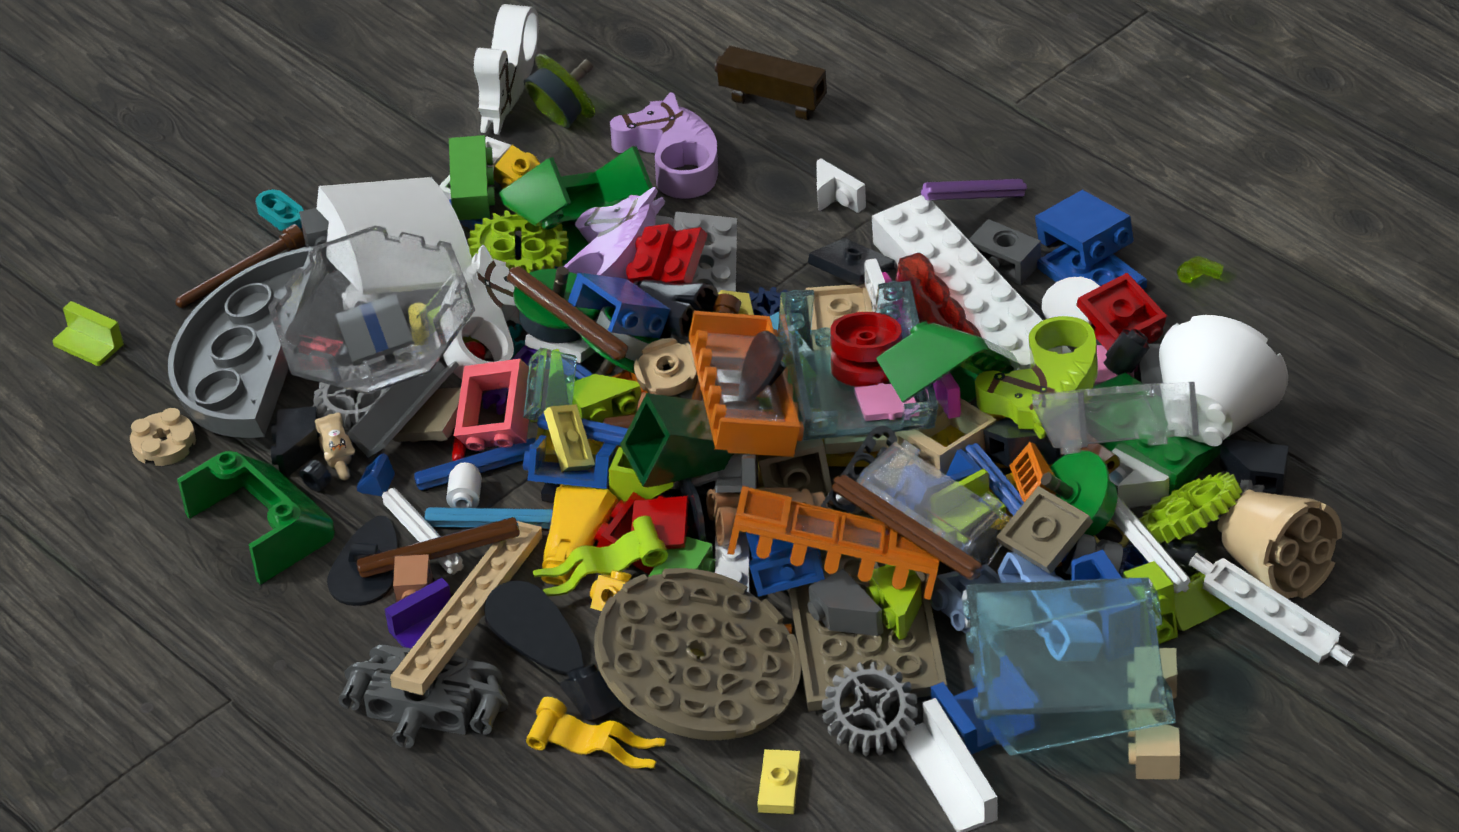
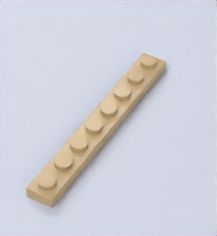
[390,521,543,695]

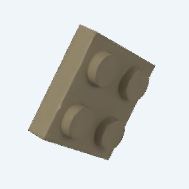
[996,486,1093,574]

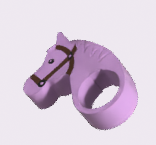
[610,92,718,199]
[564,187,665,280]

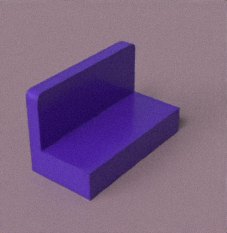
[384,578,451,648]

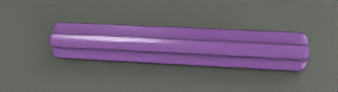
[921,179,1027,201]

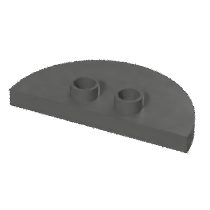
[168,246,325,438]

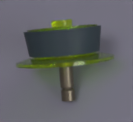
[524,54,596,128]

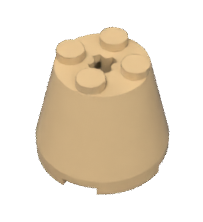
[1218,489,1342,599]

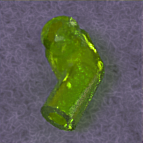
[1177,256,1224,283]

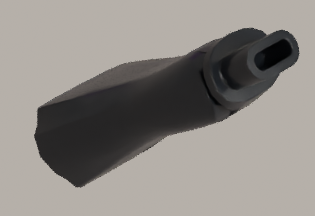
[633,279,719,341]

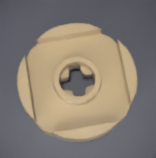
[634,338,698,396]
[130,408,196,466]

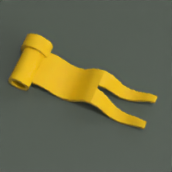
[526,697,667,769]

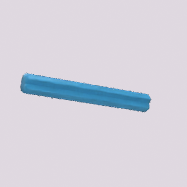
[425,507,553,529]

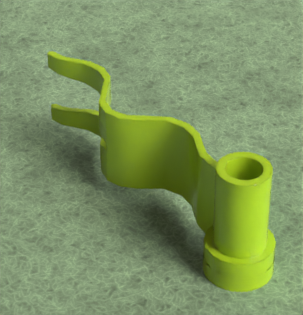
[533,516,668,596]

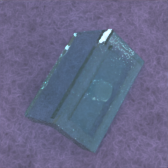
[523,347,577,421]

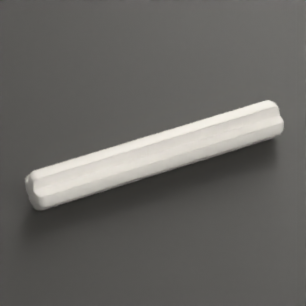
[382,488,464,575]

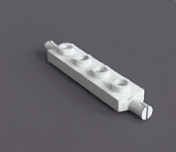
[1189,553,1355,667]

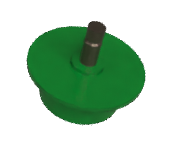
[1041,451,1118,536]

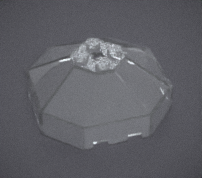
[268,225,475,394]

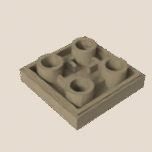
[393,388,461,443]

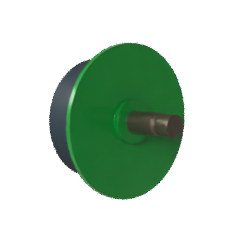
[513,267,600,343]

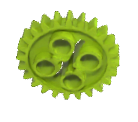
[468,210,568,273]
[1139,472,1243,543]

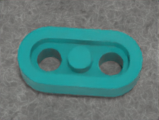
[256,190,304,231]

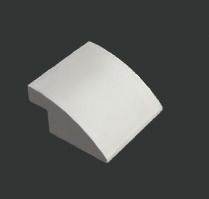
[317,177,472,295]

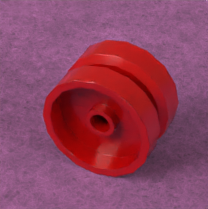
[830,312,902,387]

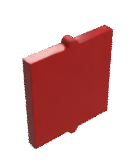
[631,496,689,549]

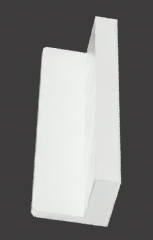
[903,698,998,832]

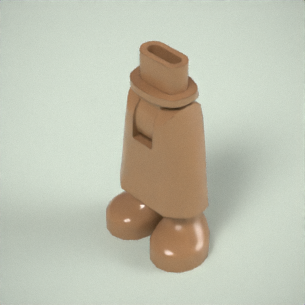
[706,487,828,546]

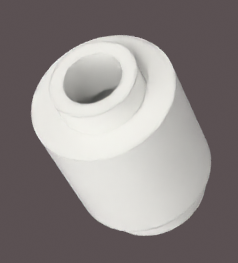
[446,463,482,508]

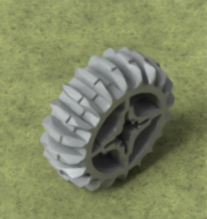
[313,365,394,434]
[822,661,918,757]

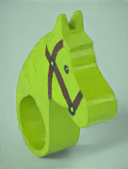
[975,316,1098,439]

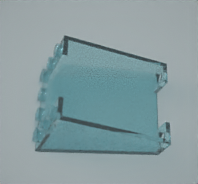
[778,281,938,440]
[963,577,1176,756]

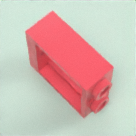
[454,359,536,451]

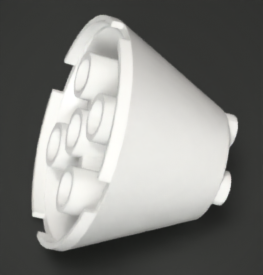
[1159,315,1288,446]

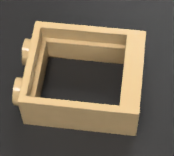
[893,398,997,480]

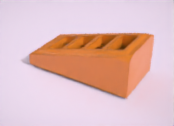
[1010,442,1056,503]

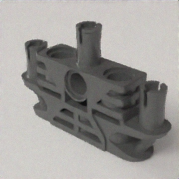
[338,645,508,748]

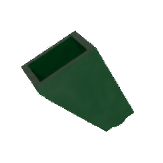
[620,393,734,488]

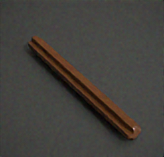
[832,475,983,580]

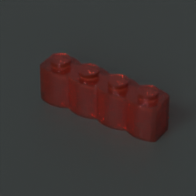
[894,252,981,337]

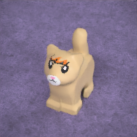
[315,412,355,480]

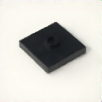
[808,238,895,286]

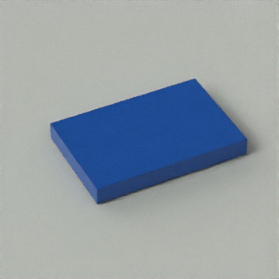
[1037,243,1147,290]

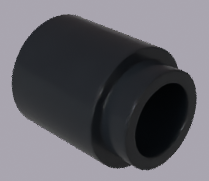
[1103,328,1150,375]
[1160,539,1205,574]

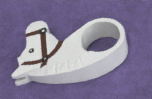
[474,4,539,135]
[439,245,521,379]

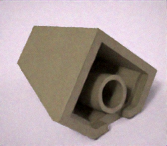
[758,404,832,497]

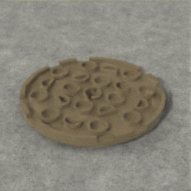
[594,568,801,740]

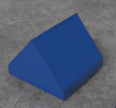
[357,453,395,496]

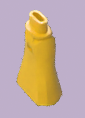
[541,484,619,586]

